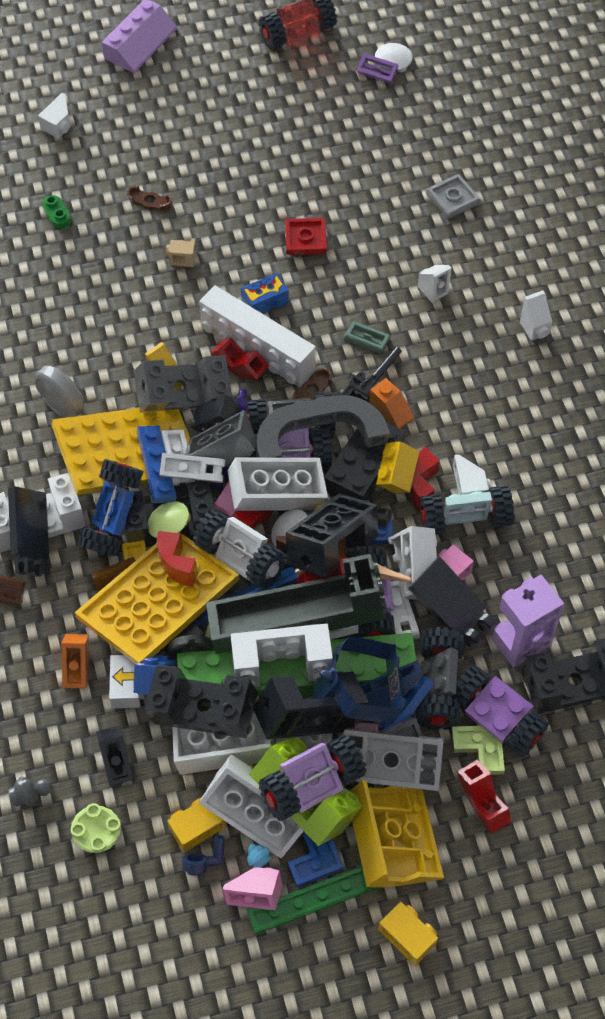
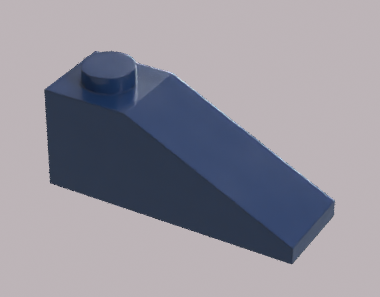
[360,660,423,723]

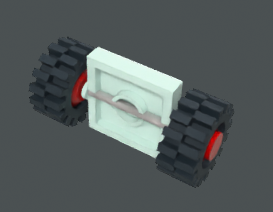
[420,485,515,535]

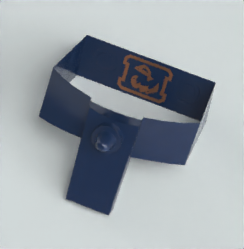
[313,635,404,724]

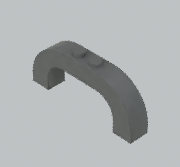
[256,395,390,458]

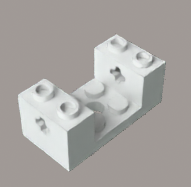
[0,473,85,553]
[231,623,333,687]

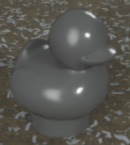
[8,776,52,807]

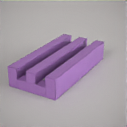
[357,53,399,84]

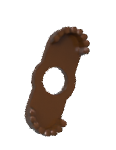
[127,185,172,211]
[293,368,332,400]

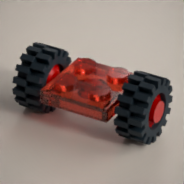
[259,0,337,49]

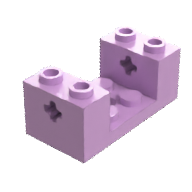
[492,575,564,668]

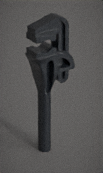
[340,347,402,403]

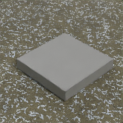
[426,174,481,219]

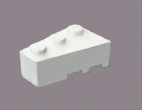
[388,526,437,600]

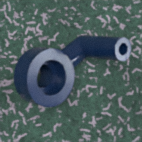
[182,835,225,876]

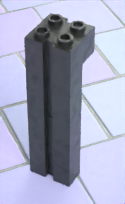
[206,554,387,654]

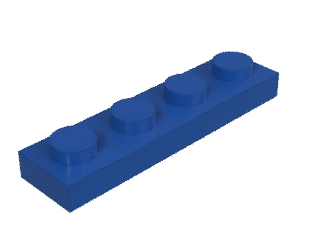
[137,426,177,503]

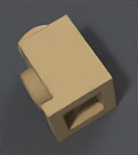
[166,238,197,267]

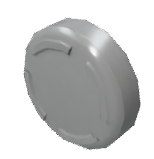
[35,366,84,418]

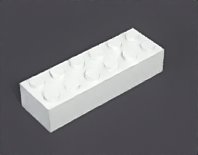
[199,285,316,388]

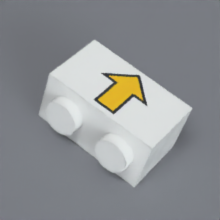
[109,655,145,708]

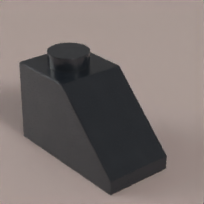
[96,725,133,786]

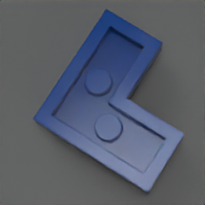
[288,831,344,888]

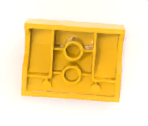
[349,780,444,888]

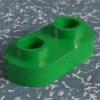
[42,195,71,229]

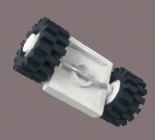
[193,510,287,589]

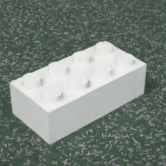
[227,457,328,511]

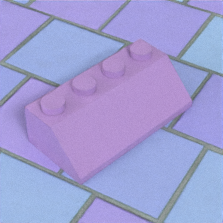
[102,0,177,73]

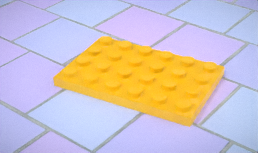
[51,408,190,495]
[75,532,240,664]

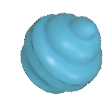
[247,843,272,868]

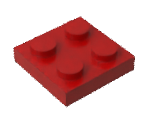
[285,218,327,255]

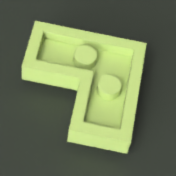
[452,726,505,775]

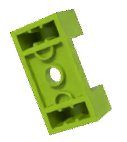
[249,736,364,846]

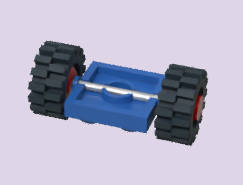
[78,459,144,556]

